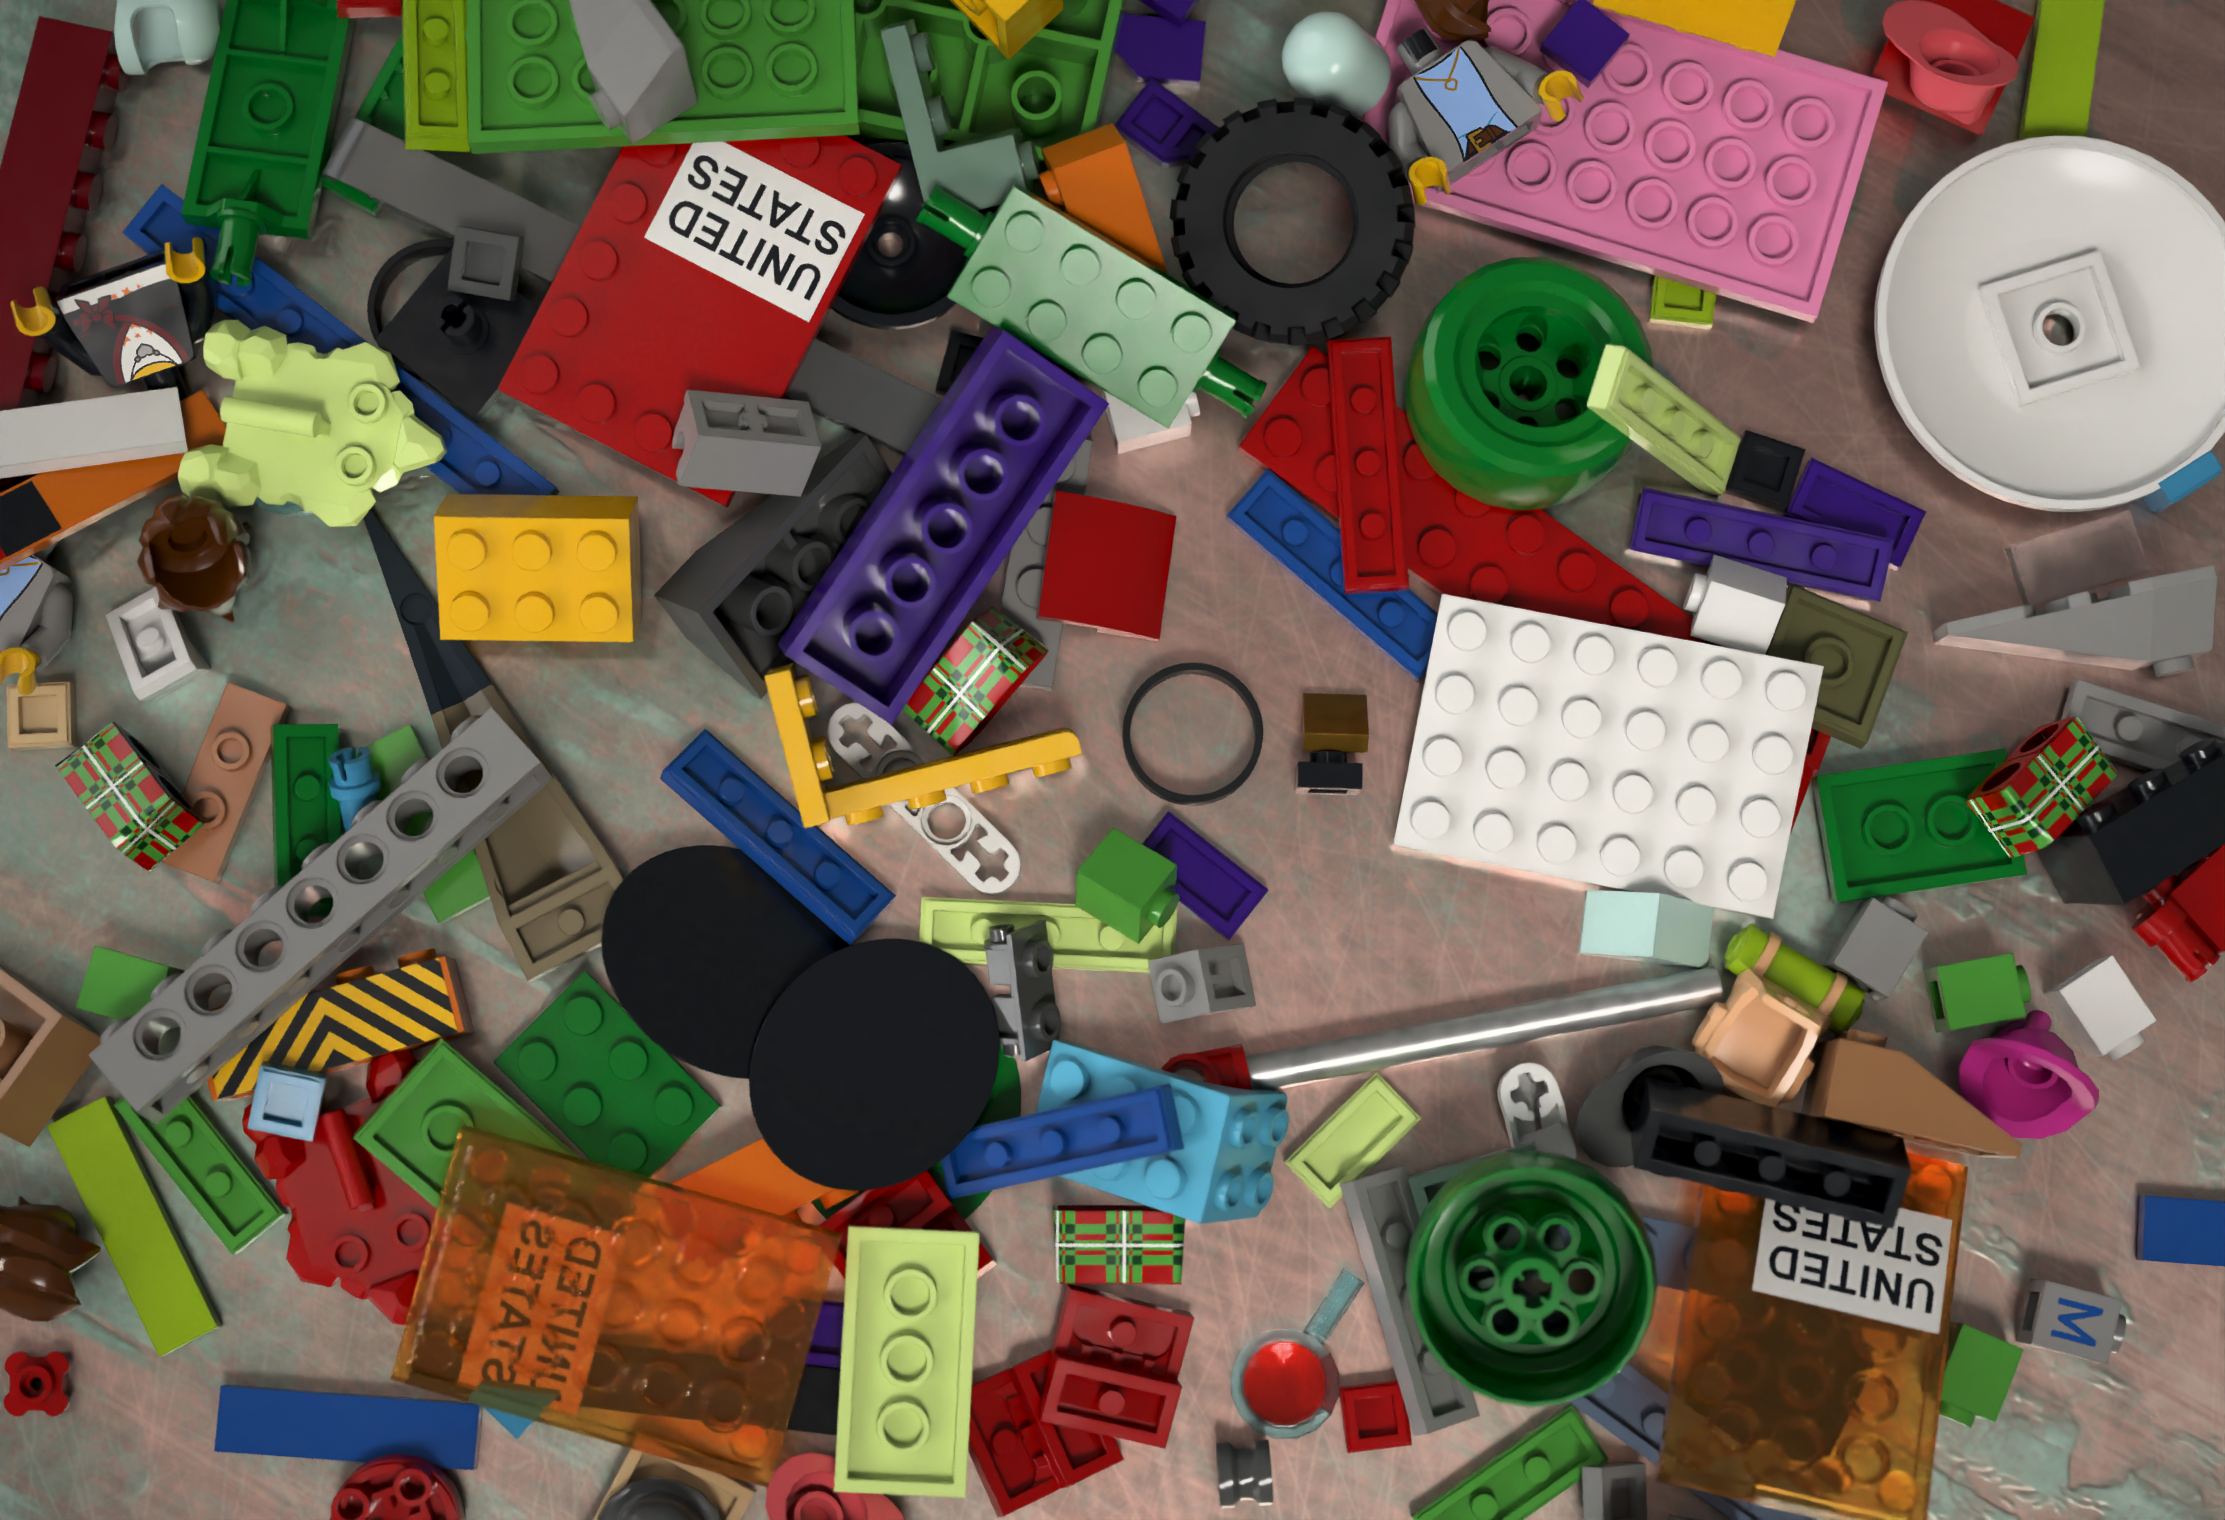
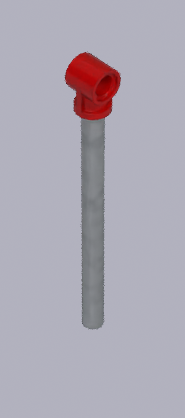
[1161,966,1723,1090]

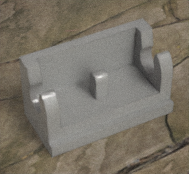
[672,390,822,497]

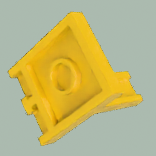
[764,663,1082,828]

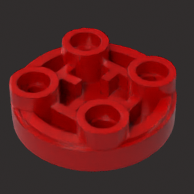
[330,1454,464,1520]

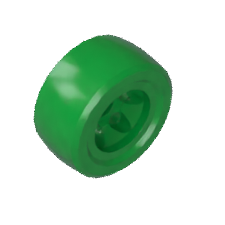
[1405,257,1653,510]
[1405,1150,1658,1407]

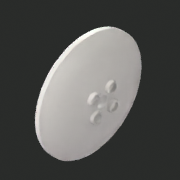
[1874,136,2225,512]

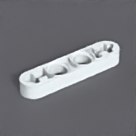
[827,702,1021,896]

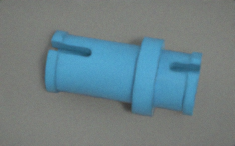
[328,747,382,833]

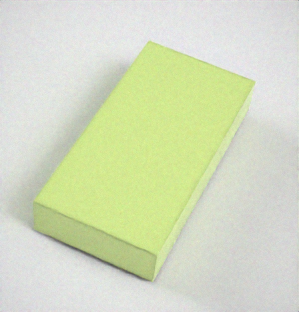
[1284,1072,1422,1208]

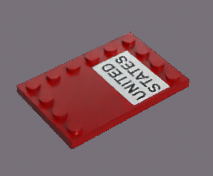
[497,135,903,508]

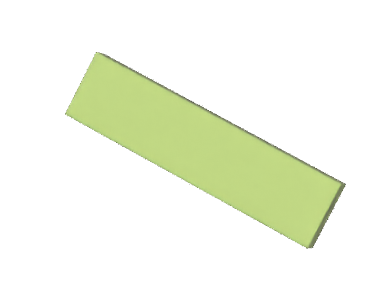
[1586,344,1741,496]
[919,897,1177,973]

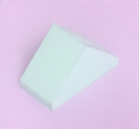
[1579,890,1714,969]

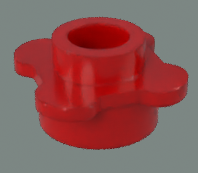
[3,1351,71,1417]

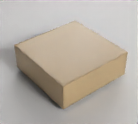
[6,681,77,751]

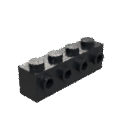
[1631,1078,1911,1229]

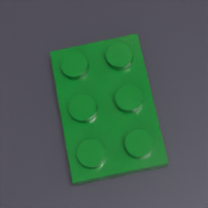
[1812,749,2027,904]
[493,971,722,1199]

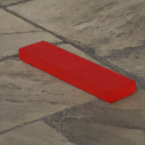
[1327,336,1409,595]

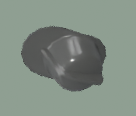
[1576,1045,1725,1167]

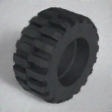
[1170,97,1416,346]

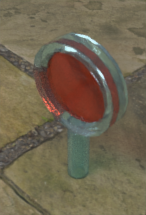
[1230,1269,1365,1439]

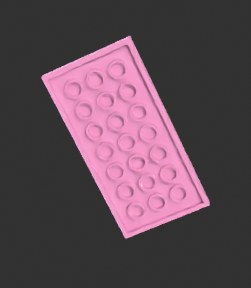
[1332,0,1888,323]

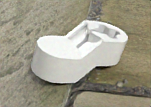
[1497,1063,1577,1160]

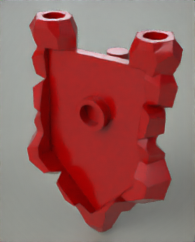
[242,1049,462,1326]

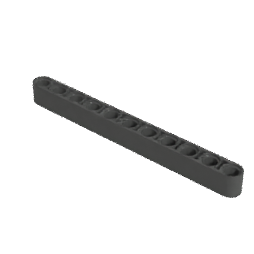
[322,117,942,457]

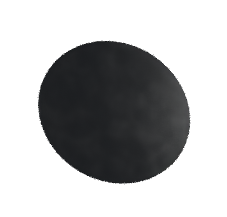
[601,845,850,1079]
[749,938,1000,1191]

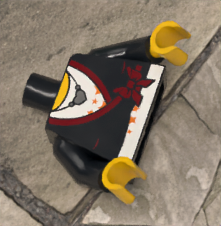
[10,237,218,401]

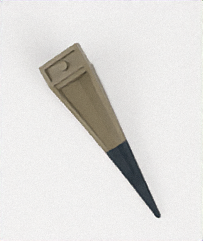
[364,509,624,982]

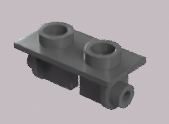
[984,920,1061,1061]

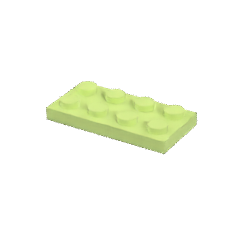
[834,1225,979,1498]

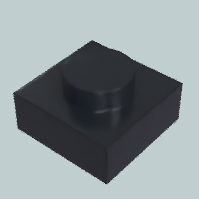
[1294,751,1363,795]

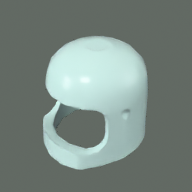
[114,0,222,75]
[1282,11,1391,118]

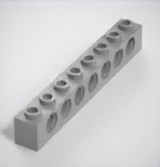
[88,707,553,1125]

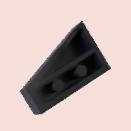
[2037,737,2225,905]

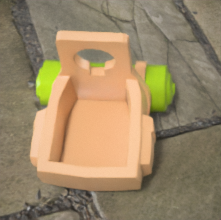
[1692,923,1866,1108]

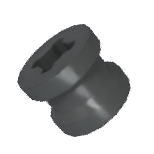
[1216,1439,1273,1508]

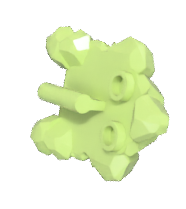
[178,320,447,527]

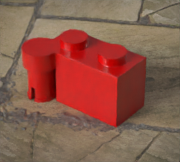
[2131,844,2225,983]

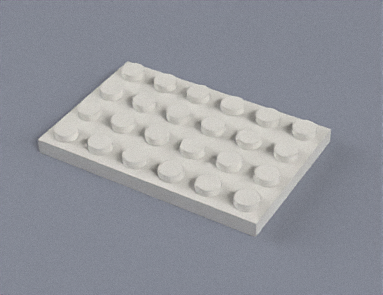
[1393,594,1824,919]

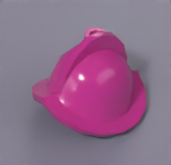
[1959,1010,2099,1139]

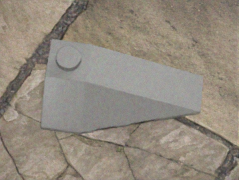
[569,0,698,144]
[1932,565,2217,677]

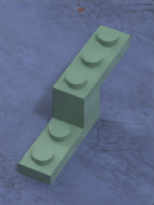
[880,19,1041,210]

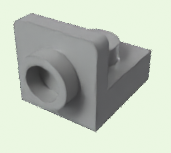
[1149,943,1256,1023]

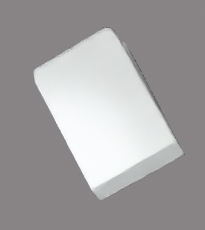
[105,587,210,701]

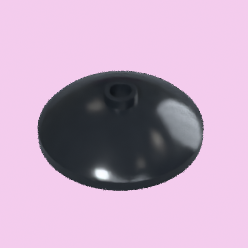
[831,142,984,330]

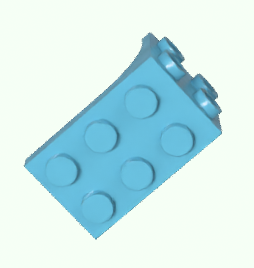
[1036,1039,1289,1224]

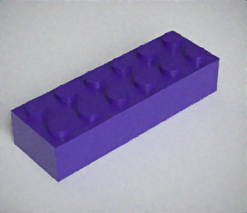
[778,326,1110,725]

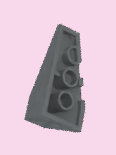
[654,432,892,699]

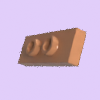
[162,682,291,884]

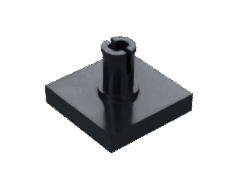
[375,247,539,423]

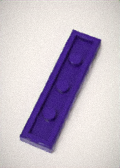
[1629,487,1895,602]

